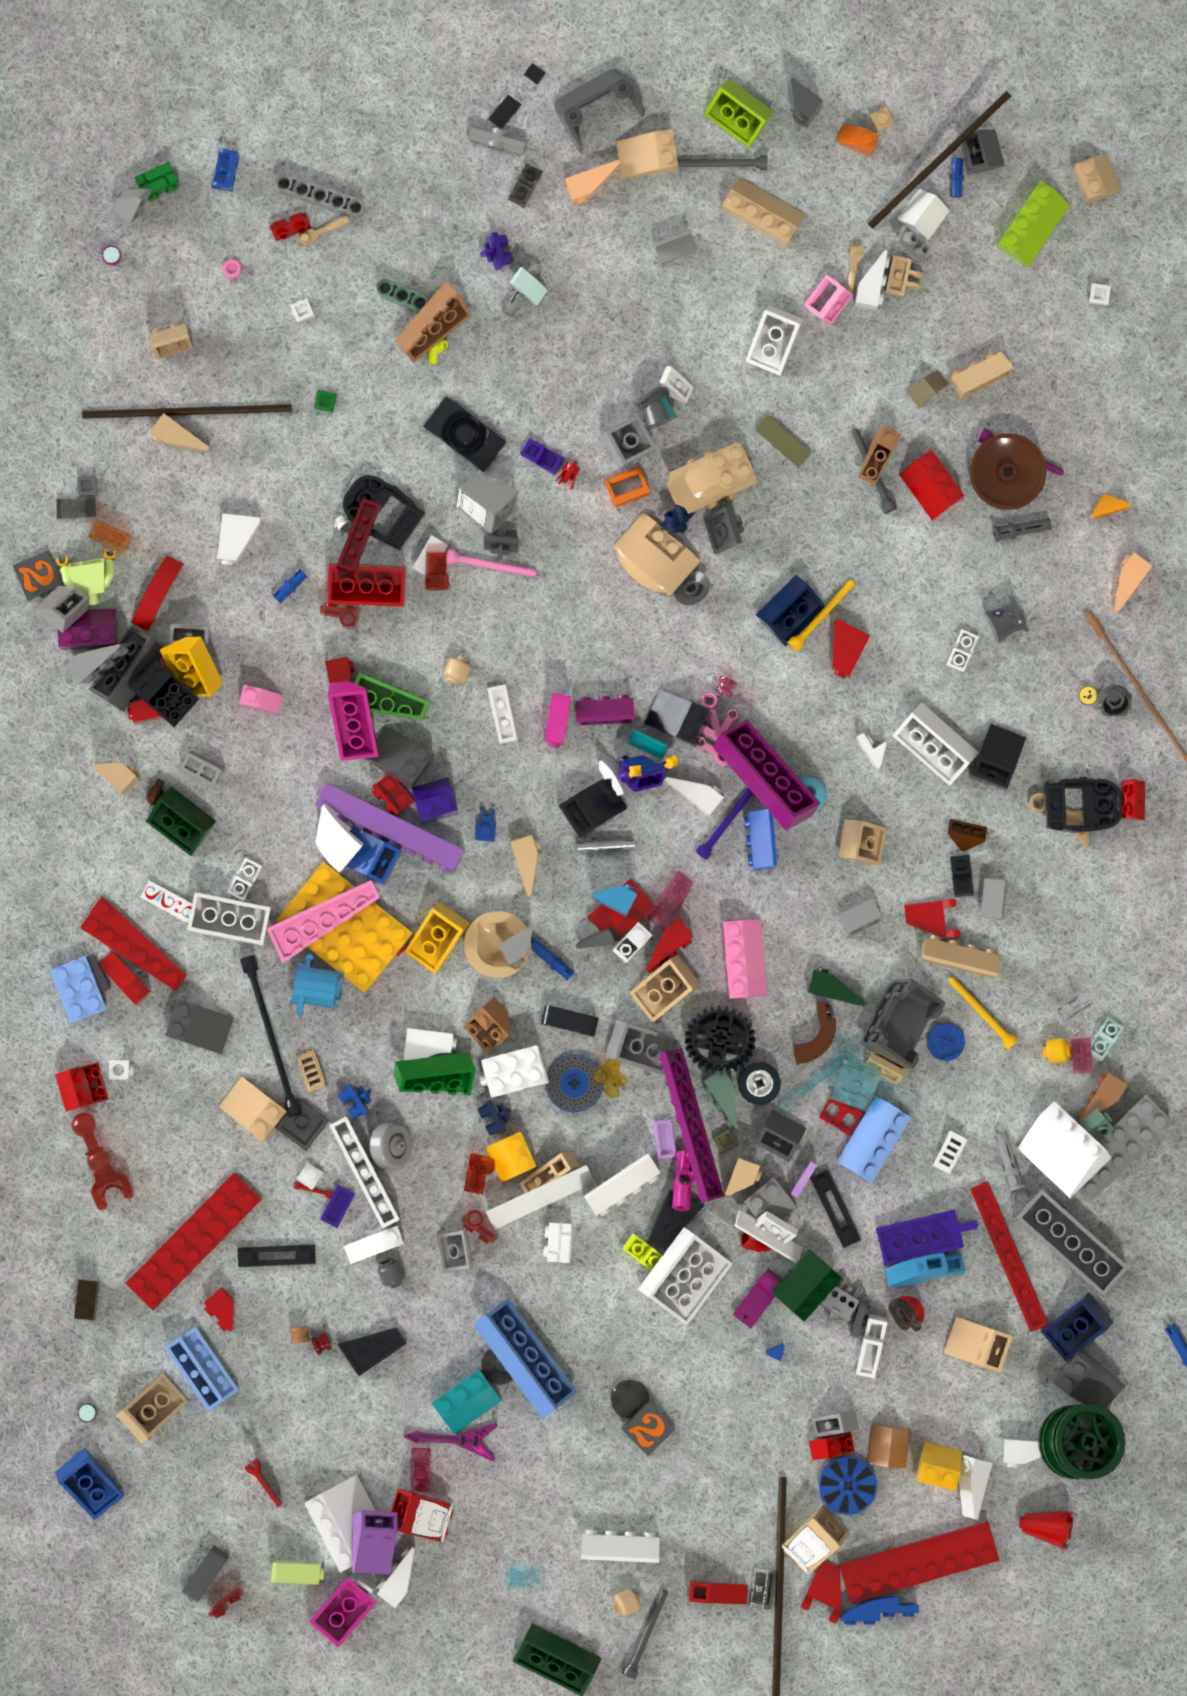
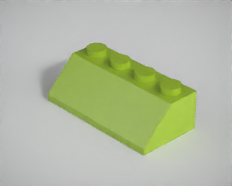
[997,180,1070,268]

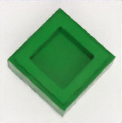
[314,390,337,413]

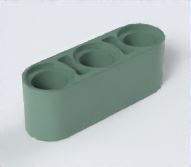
[376,279,428,313]

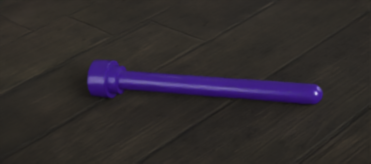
[695,788,753,860]

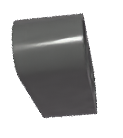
[182,1545,230,1603]

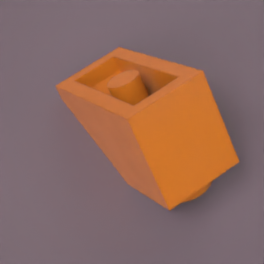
[836,124,879,157]

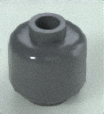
[377,1258,406,1288]

